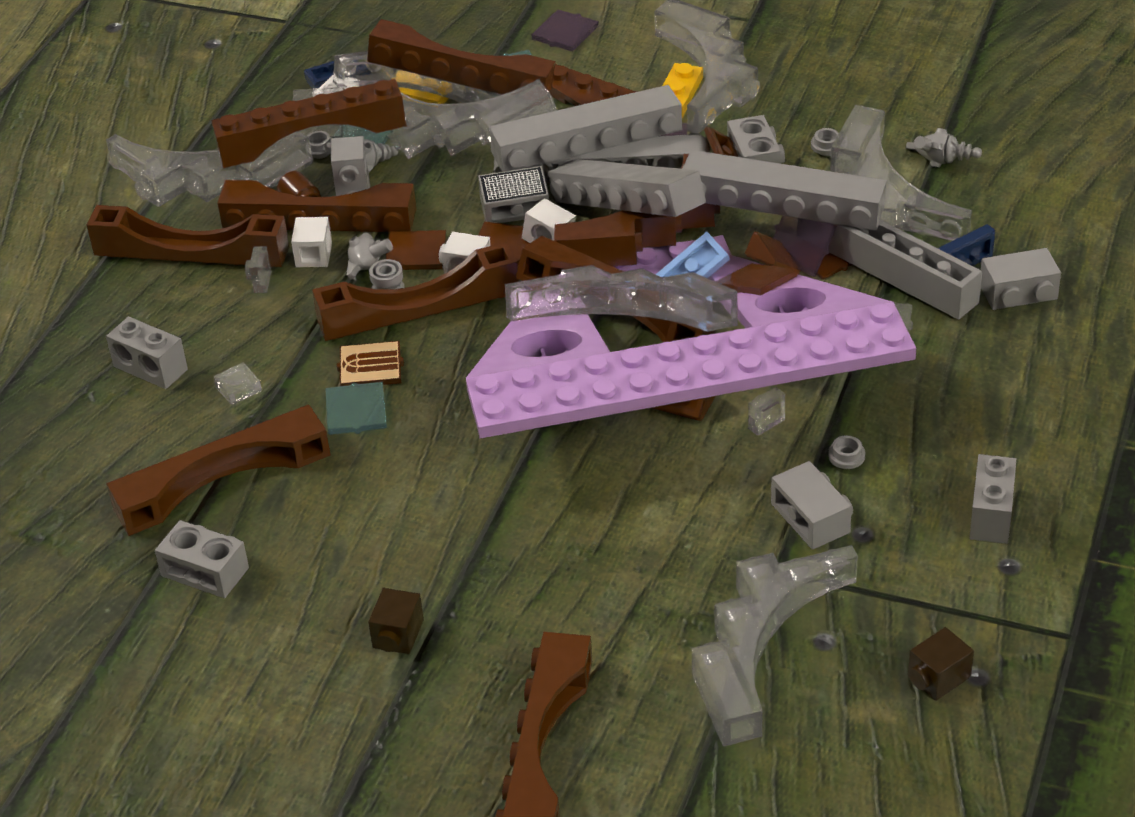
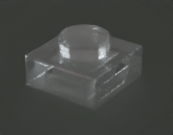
[245,246,271,293]
[213,362,262,405]
[748,387,785,436]

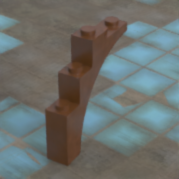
[554,154,720,266]

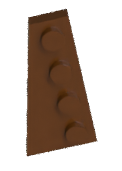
[549,64,638,106]

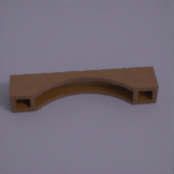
[367,19,556,105]
[211,79,407,168]
[217,180,416,232]
[87,205,290,267]
[516,236,721,342]
[312,242,520,341]
[106,404,331,536]
[496,632,593,817]

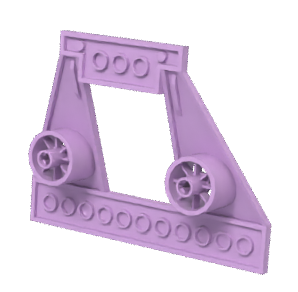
[466,235,916,438]

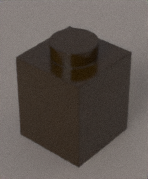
[368,588,424,654]
[908,627,974,701]

